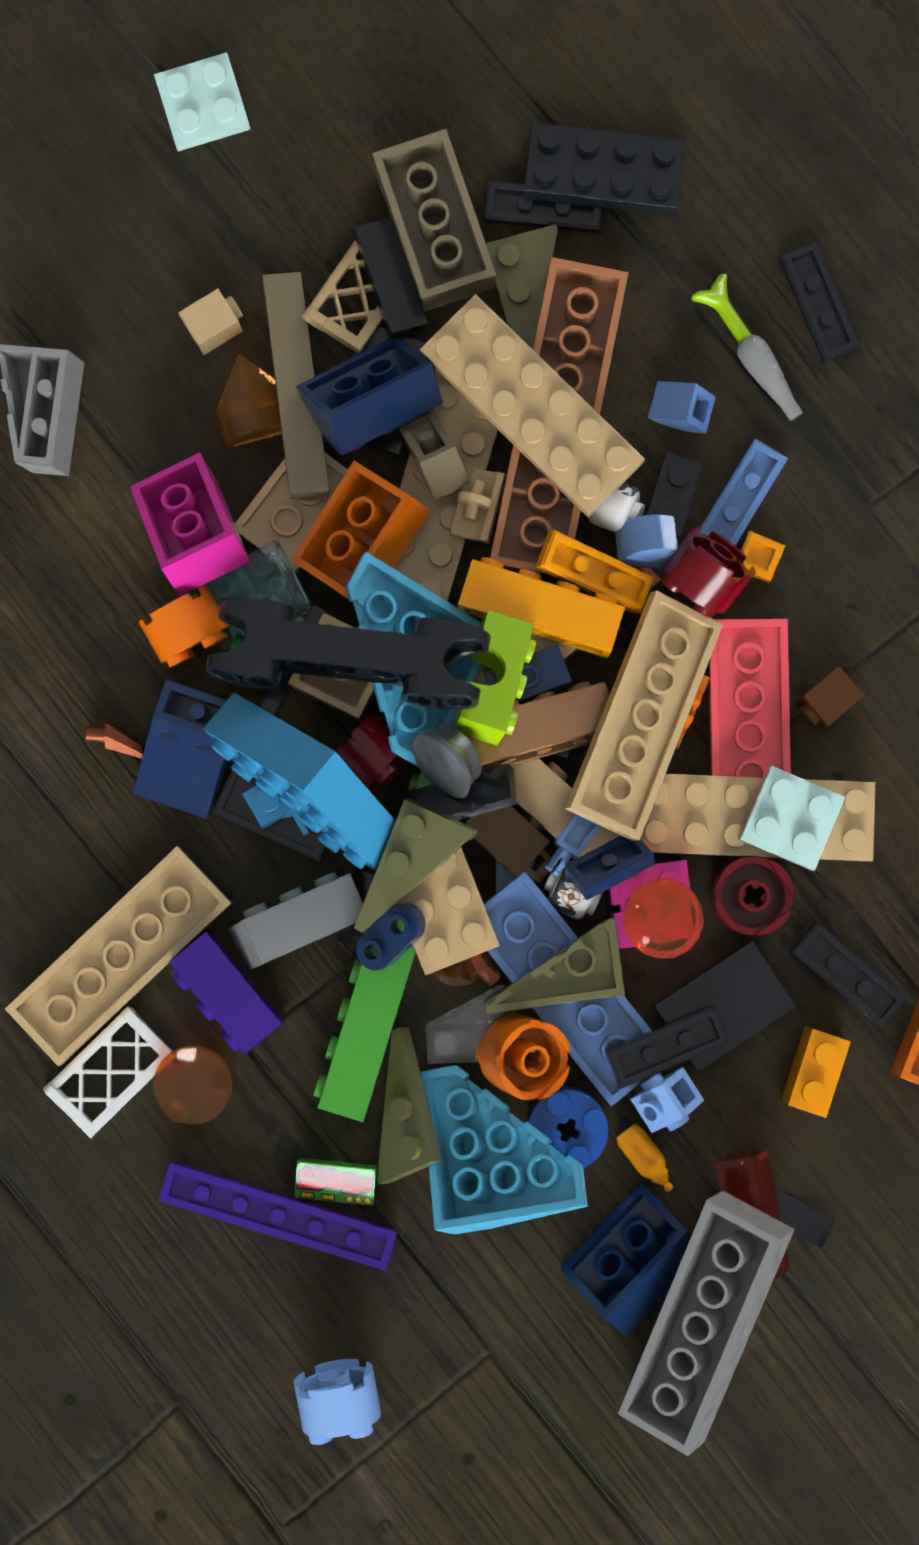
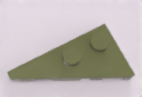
[486,224,558,349]
[354,799,478,932]
[484,918,625,1014]
[377,1027,442,1184]

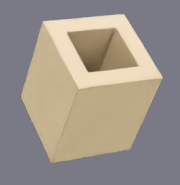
[179,288,243,355]

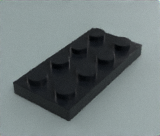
[524,122,685,216]

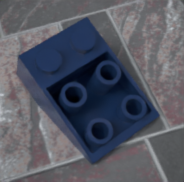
[133,680,228,819]

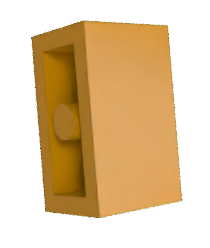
[781,1026,851,1118]

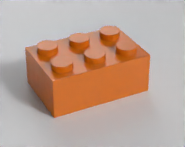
[291,461,431,598]

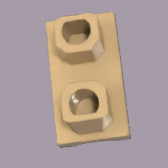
[450,466,507,544]

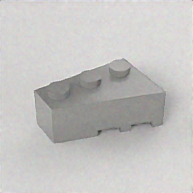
[0,344,84,476]
[228,872,363,971]

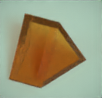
[216,354,282,448]

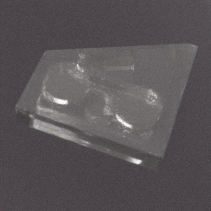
[426,985,504,1064]

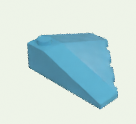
[345,552,483,768]
[420,1065,588,1234]

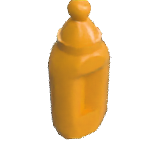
[616,1123,673,1192]

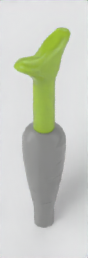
[691,274,803,421]

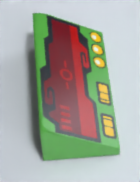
[295,1158,377,1206]

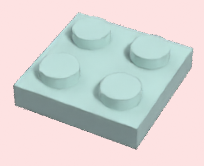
[154,52,251,151]
[739,766,845,871]

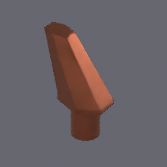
[86,720,145,759]
[464,952,501,986]

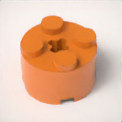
[138,585,230,667]
[476,1012,570,1100]

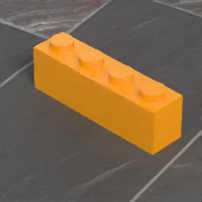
[457,557,625,658]

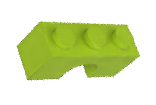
[453,610,536,746]

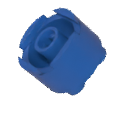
[527,1086,608,1169]

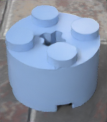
[294,1359,381,1445]

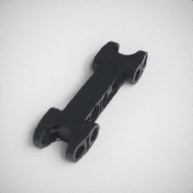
[205,598,491,710]

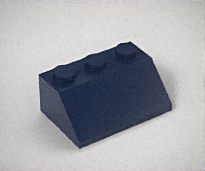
[296,336,443,455]
[560,1183,693,1336]

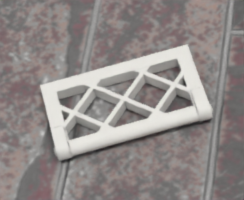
[43,1006,176,1139]

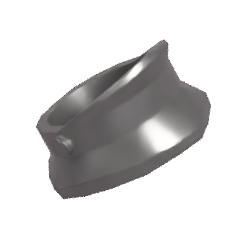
[412,722,482,798]

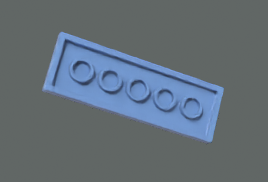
[484,871,651,1107]

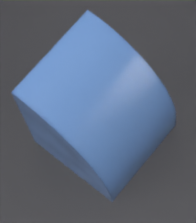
[648,381,716,434]
[615,515,678,570]

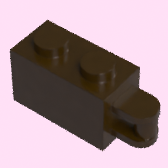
[458,805,557,884]

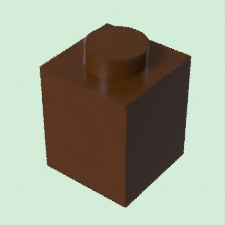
[797,666,865,729]

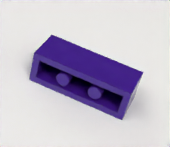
[169,931,285,1054]

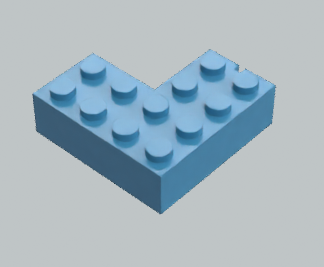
[203,693,396,871]

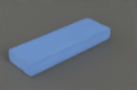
[699,438,788,545]

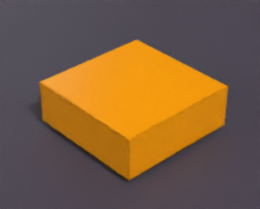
[741,531,786,583]

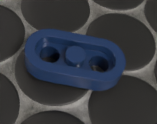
[356,903,426,971]

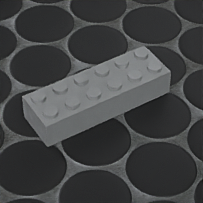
[618,1191,795,1456]

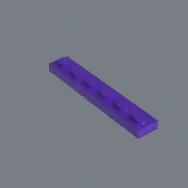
[158,1161,398,1271]

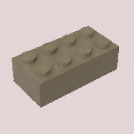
[372,129,496,312]

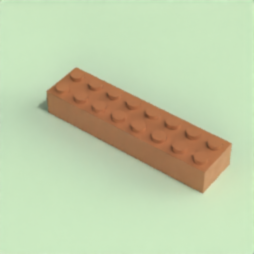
[490,257,629,583]

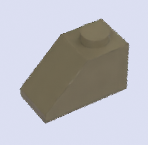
[398,409,470,499]

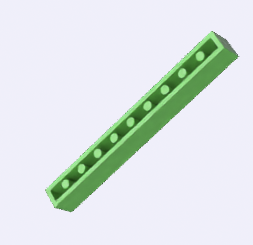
[314,771,433,1122]

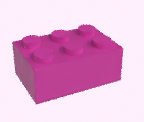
[130,452,251,596]

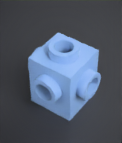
[630,1067,704,1133]

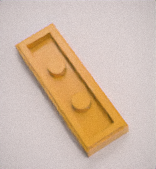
[535,530,655,614]

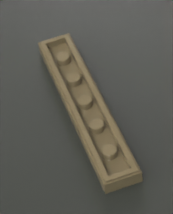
[262,272,329,499]

